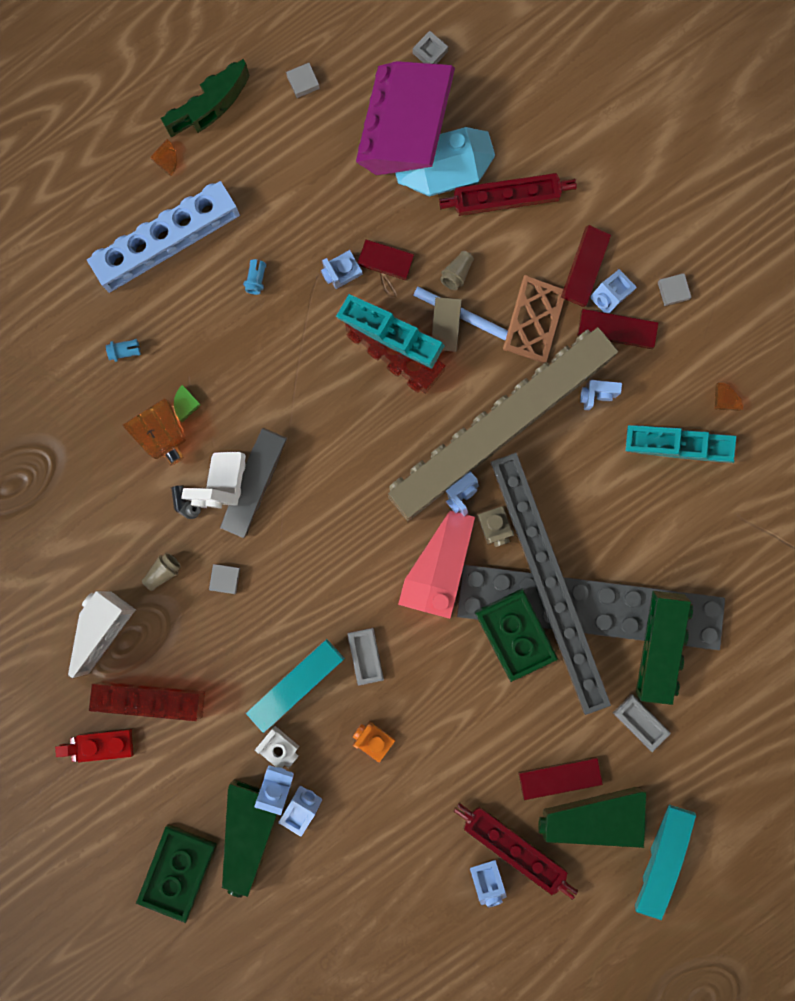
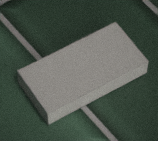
[347,628,384,686]
[613,694,671,752]

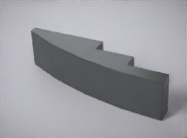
[220,428,287,538]

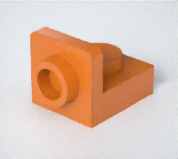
[352,721,395,763]

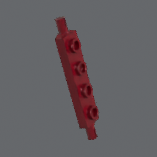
[439,173,577,216]
[453,802,578,900]

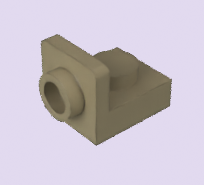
[477,506,514,547]

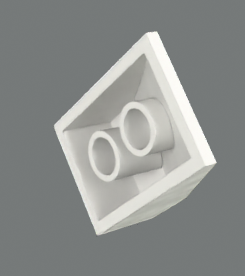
[68,591,136,678]

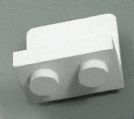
[181,452,246,509]

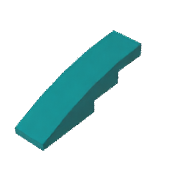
[336,294,445,369]
[625,425,736,463]
[246,639,345,733]
[635,804,696,920]

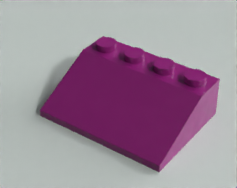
[356,61,455,175]

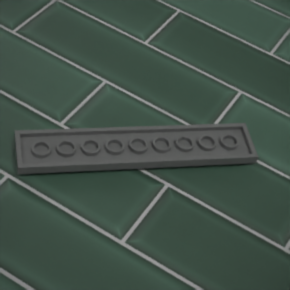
[457,565,725,650]

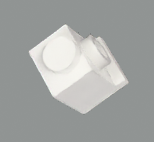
[255,726,299,769]

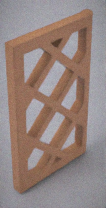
[503,275,564,363]

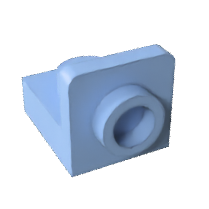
[321,250,363,289]
[590,269,637,313]
[580,380,622,410]
[446,471,479,516]
[255,765,294,815]
[278,786,322,836]
[470,860,507,907]

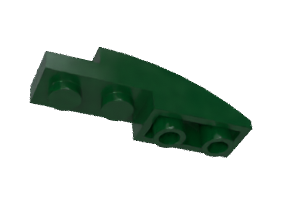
[160,59,250,137]

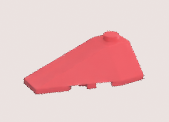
[398,510,475,619]

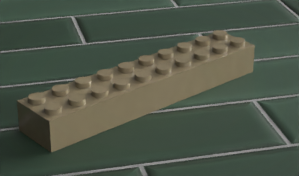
[388,327,618,522]

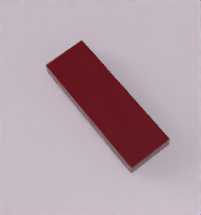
[561,225,611,307]
[577,309,659,349]
[518,757,603,800]

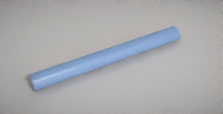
[413,287,508,340]

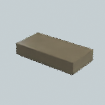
[432,297,462,352]

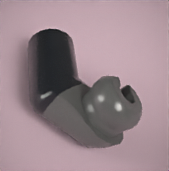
[171,485,201,519]

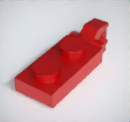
[55,729,134,763]

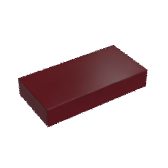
[358,239,414,281]

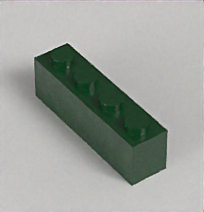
[636,591,693,705]

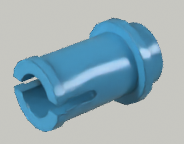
[243,259,266,295]
[106,339,141,362]

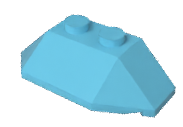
[395,127,495,197]

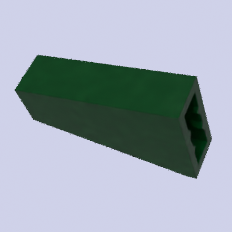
[222,779,278,898]
[538,787,646,848]

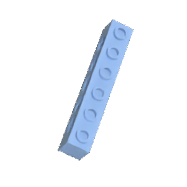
[87,181,240,293]

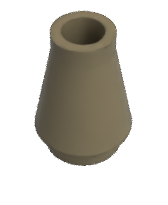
[440,251,474,290]
[142,553,181,591]

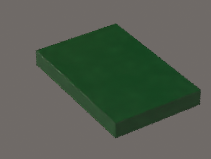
[475,588,559,682]
[136,824,217,923]

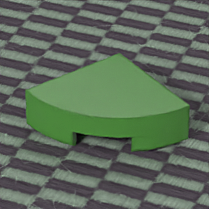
[174,385,201,422]

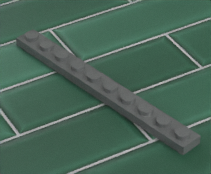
[491,453,611,715]

